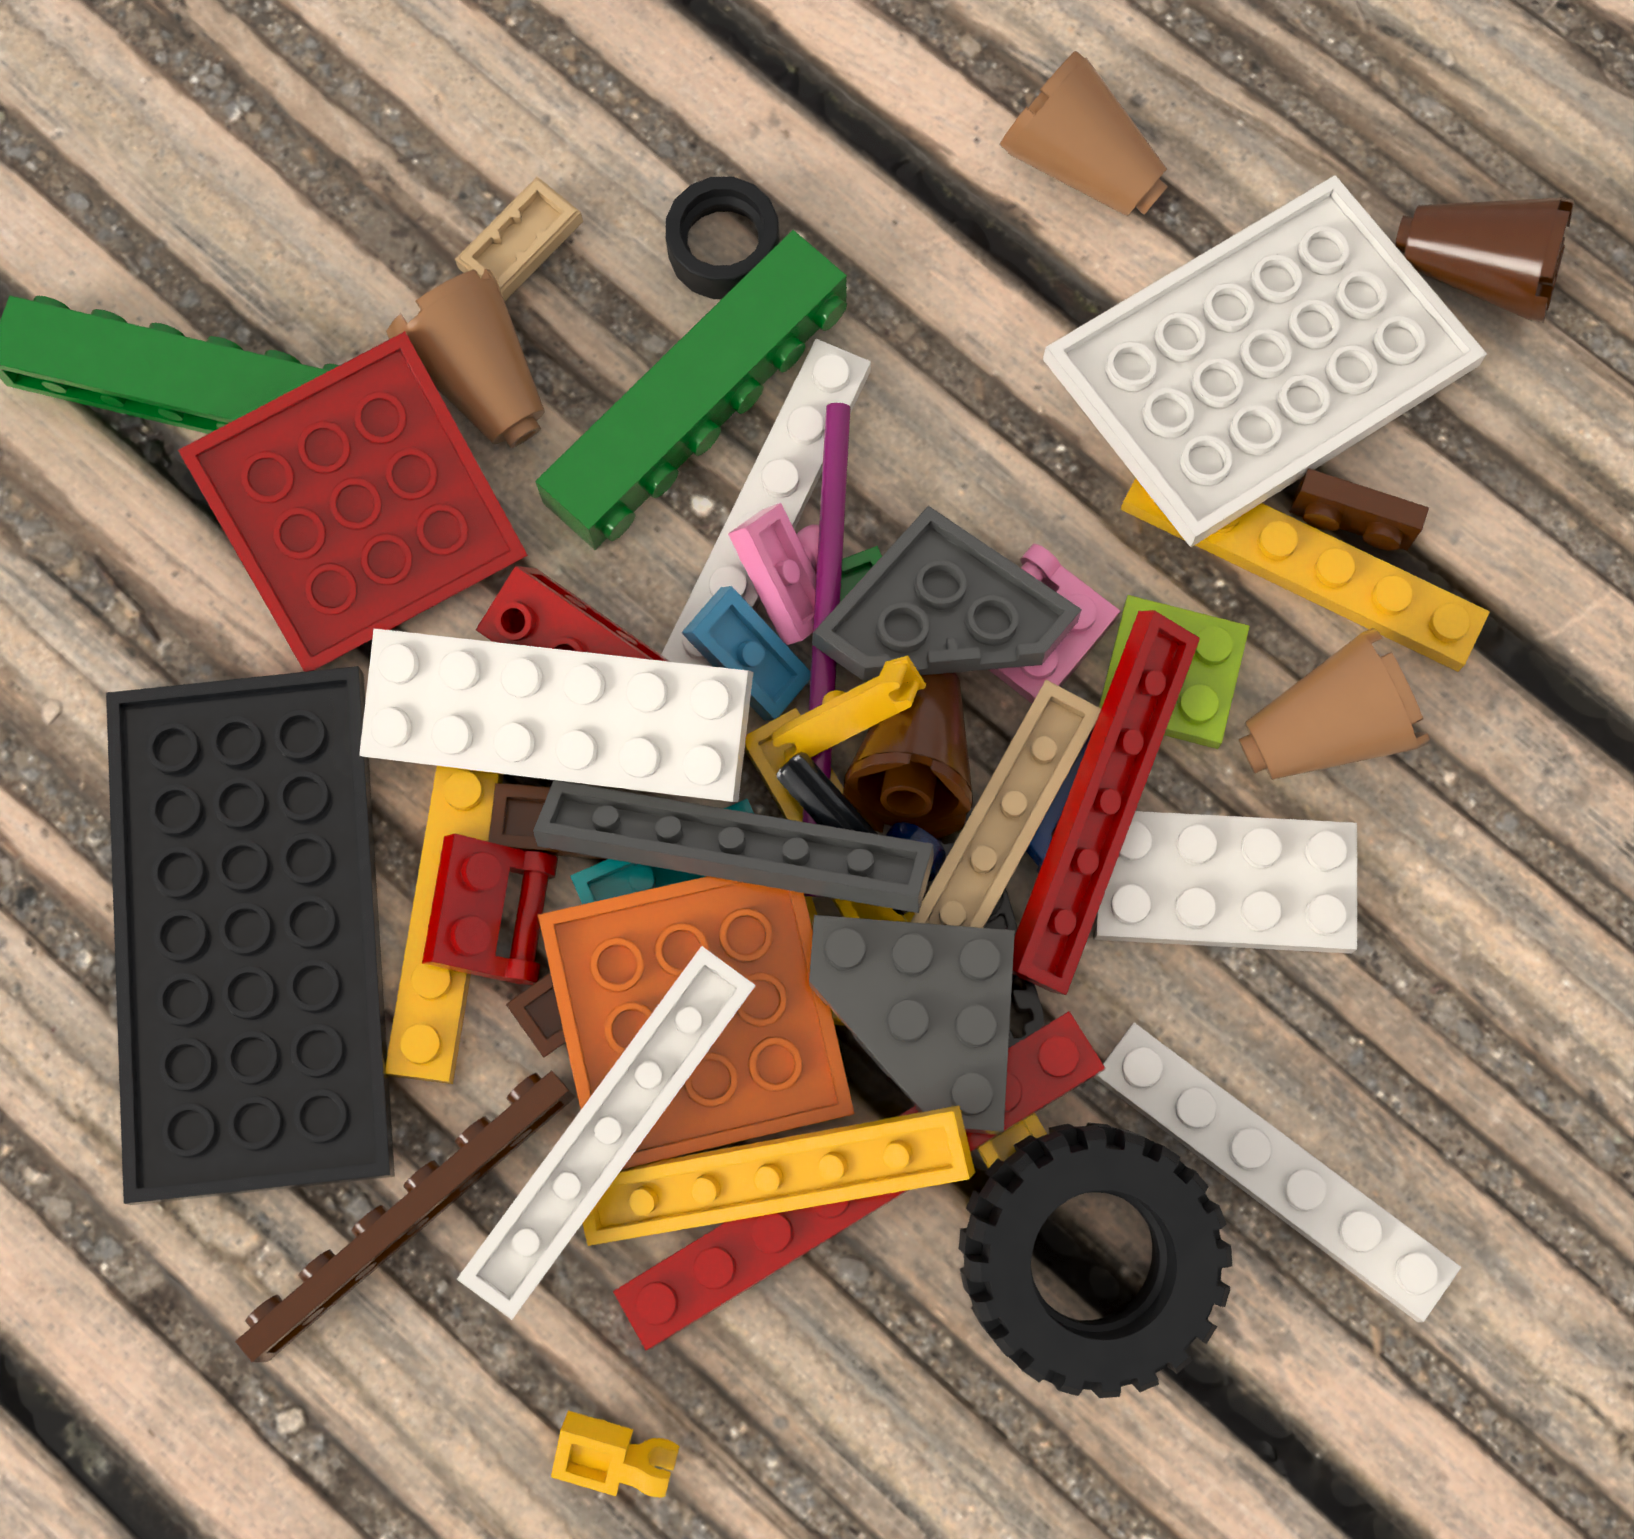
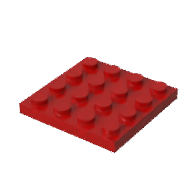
[178,331,528,672]

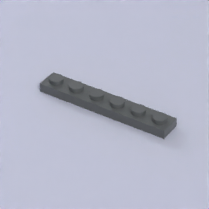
[533,780,934,913]

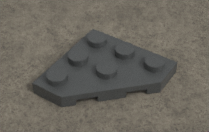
[812,506,1082,680]
[809,915,1015,1135]

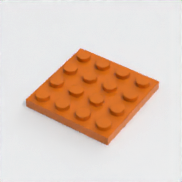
[538,876,855,1169]

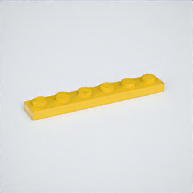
[1120,478,1490,672]
[386,766,504,1084]
[582,1105,975,1246]

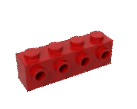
[476,566,671,662]

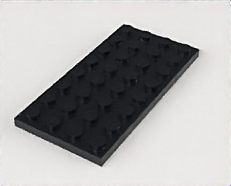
[106,666,395,1205]

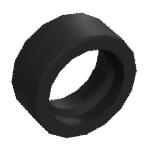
[665,177,779,299]

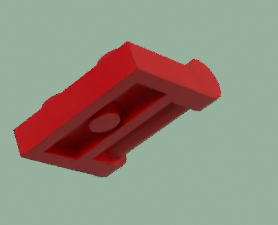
[422,833,558,985]

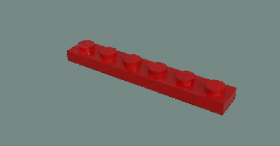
[1012,610,1200,995]

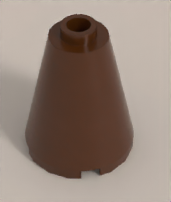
[1395,197,1574,323]
[843,673,973,841]

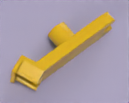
[772,656,926,763]

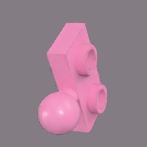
[728,503,819,645]

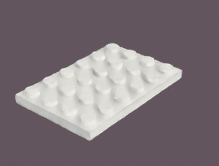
[1043,175,1487,547]

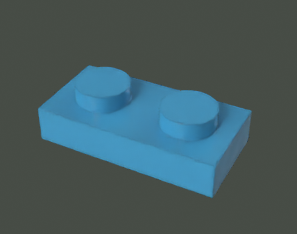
[681,586,811,721]

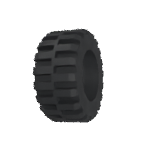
[958,1122,1232,1398]

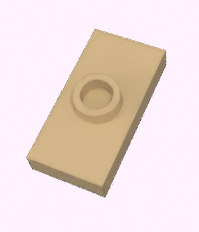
[455,177,583,301]

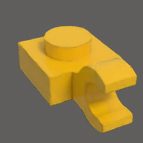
[551,1410,680,1497]

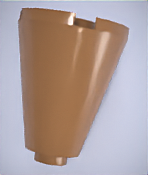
[999,51,1168,216]
[386,268,545,448]
[1239,628,1430,780]

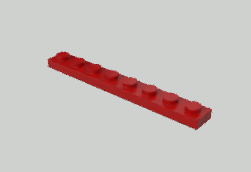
[613,1011,1105,1351]

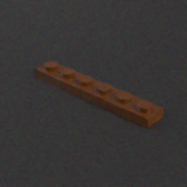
[235,1070,576,1363]

